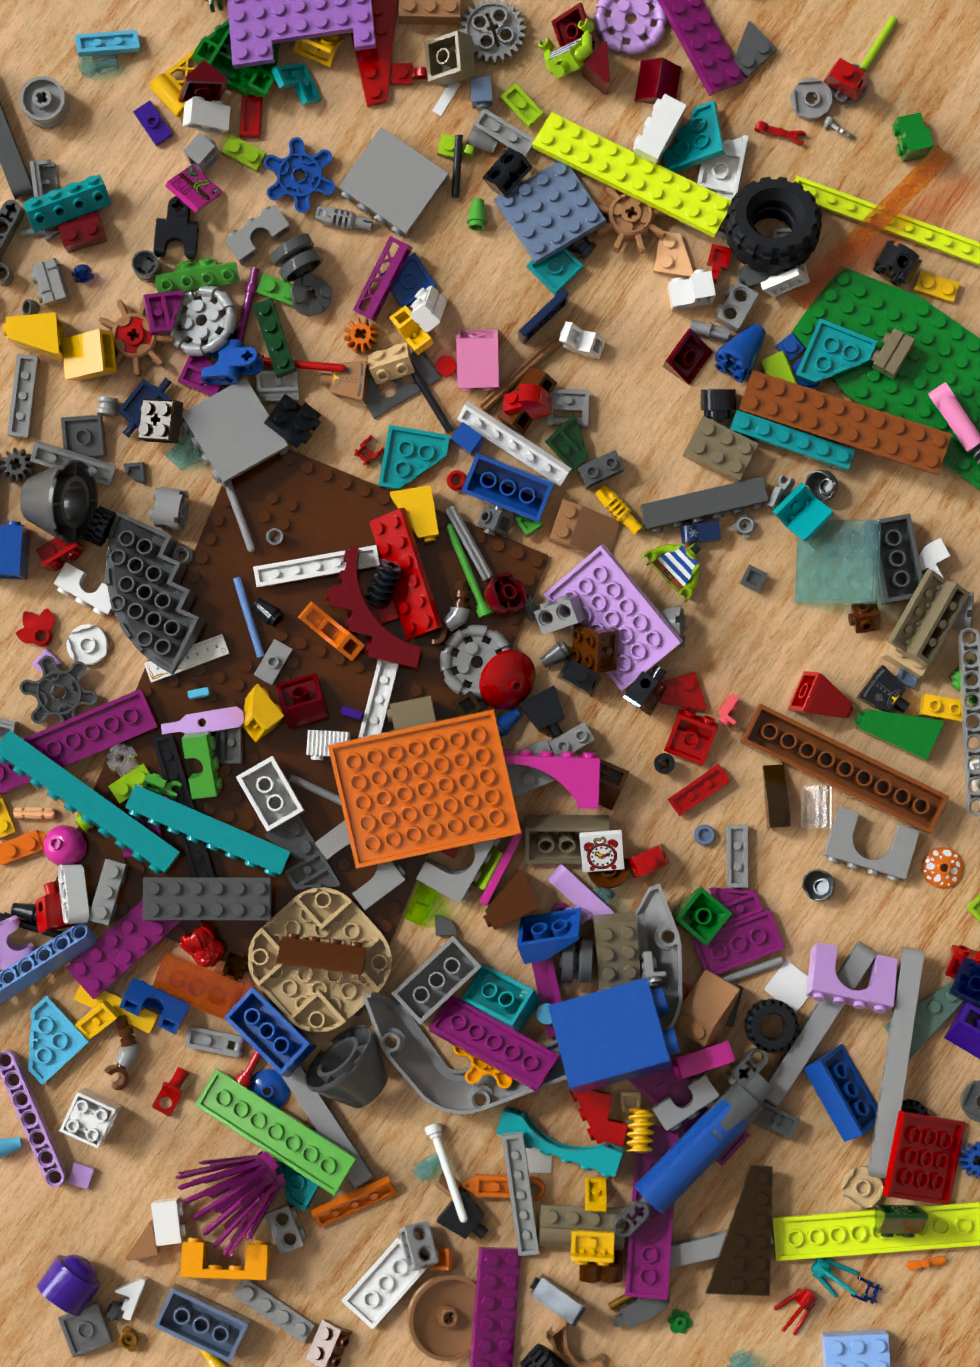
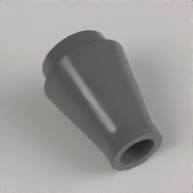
[539,641,571,668]

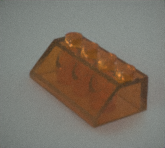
[153,951,246,1020]

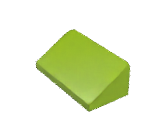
[761,350,798,384]
[472,847,503,890]

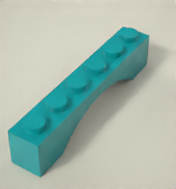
[730,410,855,473]
[496,1106,626,1178]

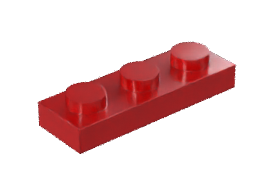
[667,764,731,816]

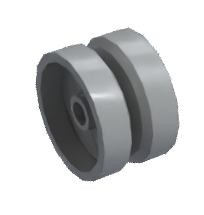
[20,76,69,128]

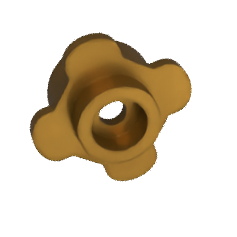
[117,1326,142,1352]

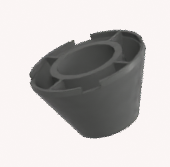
[20,460,98,544]
[305,1025,388,1108]

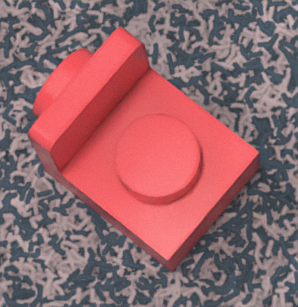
[716,693,739,727]

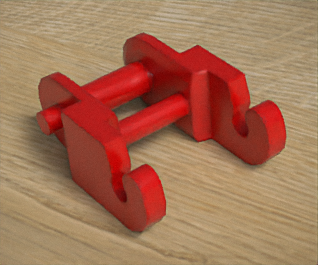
[354,435,385,465]

